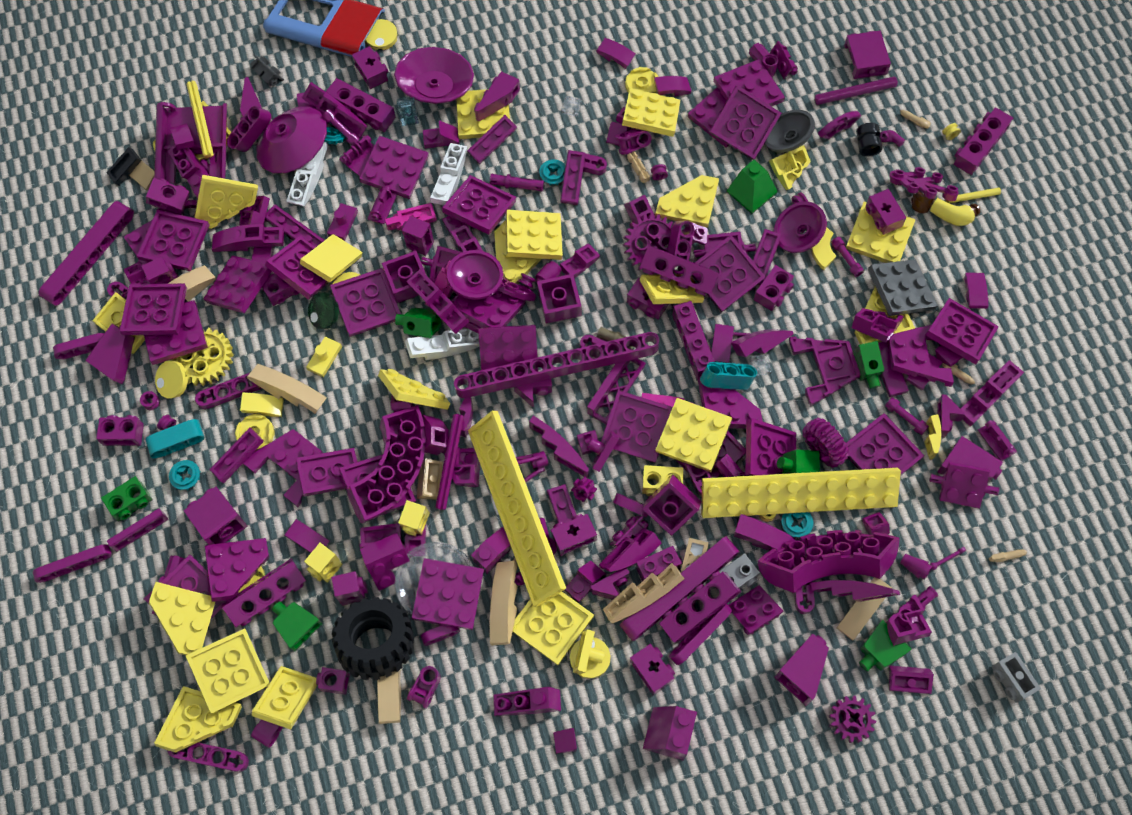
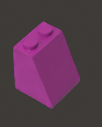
[183,487,248,545]
[774,634,829,706]
[643,706,697,761]

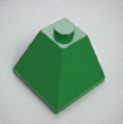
[727,159,778,214]

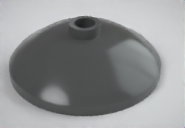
[765,110,815,152]

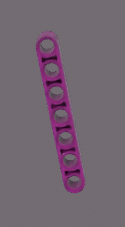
[39,201,134,306]
[619,536,740,642]

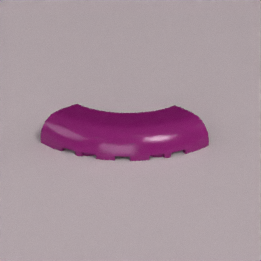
[347,405,426,523]
[758,530,899,593]

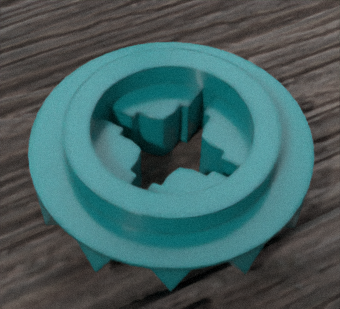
[324,127,346,145]
[539,159,566,186]
[169,460,201,490]
[781,512,813,538]

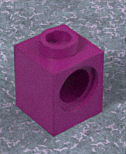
[316,667,350,695]

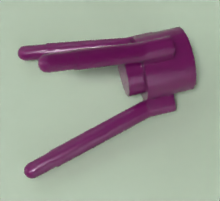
[516,451,549,483]

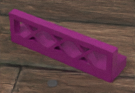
[587,348,646,425]

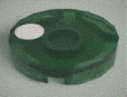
[308,292,339,329]

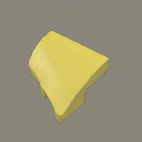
[769,145,811,190]

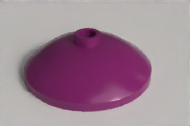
[774,202,827,253]
[447,250,503,300]

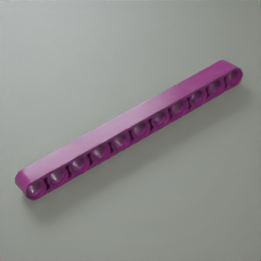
[454,332,659,398]

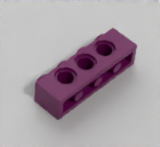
[326,78,396,133]
[953,107,1013,176]
[640,245,719,296]
[672,301,715,381]
[222,558,306,627]
[659,571,741,643]

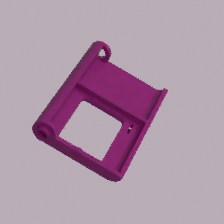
[154,102,227,211]

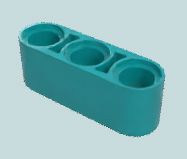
[700,362,757,390]
[145,419,205,458]

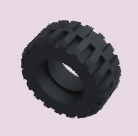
[332,597,414,680]

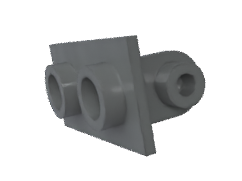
[250,54,284,86]

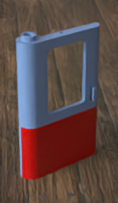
[263,0,385,57]

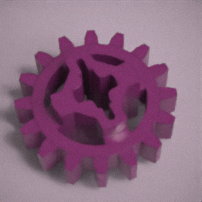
[829,696,877,743]

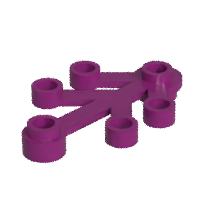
[889,167,959,201]

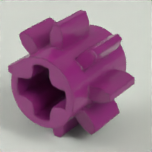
[571,476,597,502]

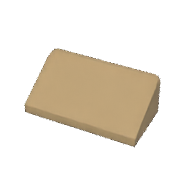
[129,161,154,190]
[417,458,443,499]

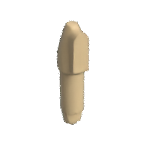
[900,110,931,129]
[942,363,975,385]
[989,549,1027,562]

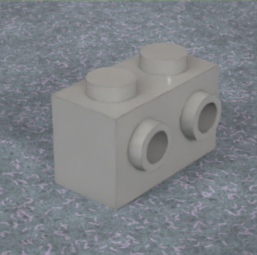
[716,553,760,599]
[991,652,1041,703]

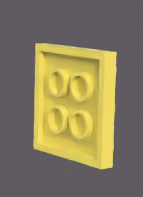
[457,89,511,139]
[622,89,680,137]
[846,202,916,263]
[506,210,563,260]
[655,398,732,472]
[512,592,594,666]
[186,628,269,714]

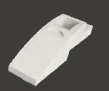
[287,142,328,206]
[430,143,467,205]
[405,329,480,360]

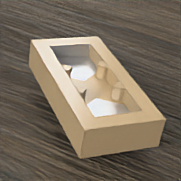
[680,538,709,573]

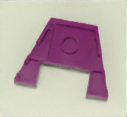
[887,325,954,387]
[788,336,861,406]
[243,429,323,508]

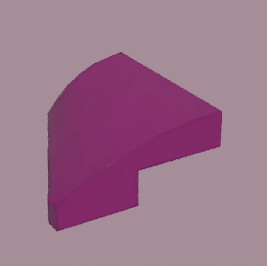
[239,196,270,226]
[851,308,904,343]
[442,447,480,487]
[887,595,932,646]

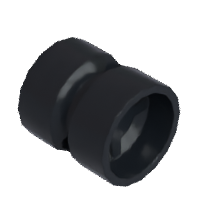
[856,123,883,157]

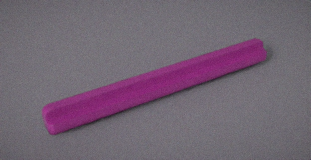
[814,76,898,105]
[435,414,464,510]

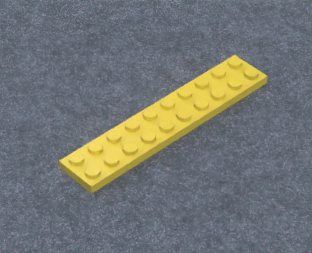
[468,410,566,607]
[701,468,901,518]

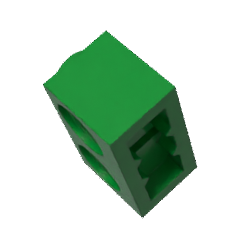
[101,476,153,522]

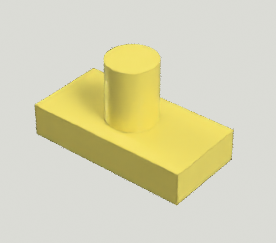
[306,337,342,378]
[573,629,604,674]

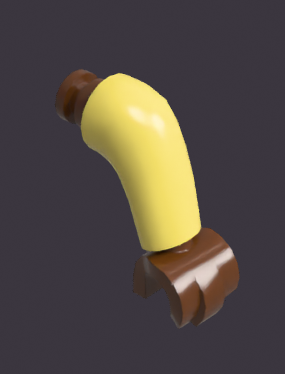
[911,191,980,226]

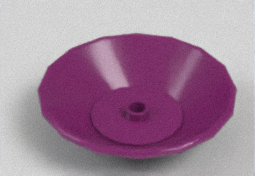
[394,47,474,104]
[256,107,327,174]

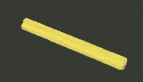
[186,80,214,158]

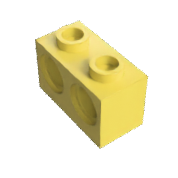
[642,465,683,497]
[398,500,430,537]
[304,543,343,583]

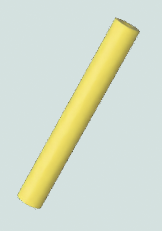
[946,187,1001,204]

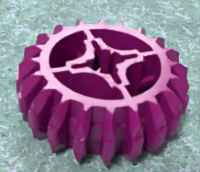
[802,417,849,468]

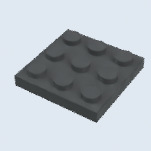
[868,259,938,316]

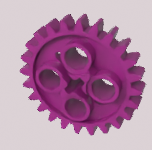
[623,214,681,274]

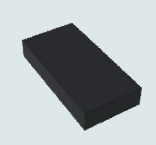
[106,147,142,186]

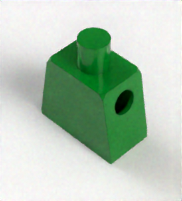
[395,308,442,338]
[853,341,884,389]
[777,449,820,474]
[272,601,323,652]
[859,620,912,672]

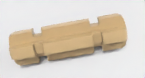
[627,151,650,183]

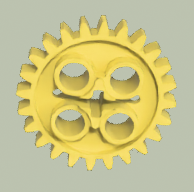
[171,327,234,386]

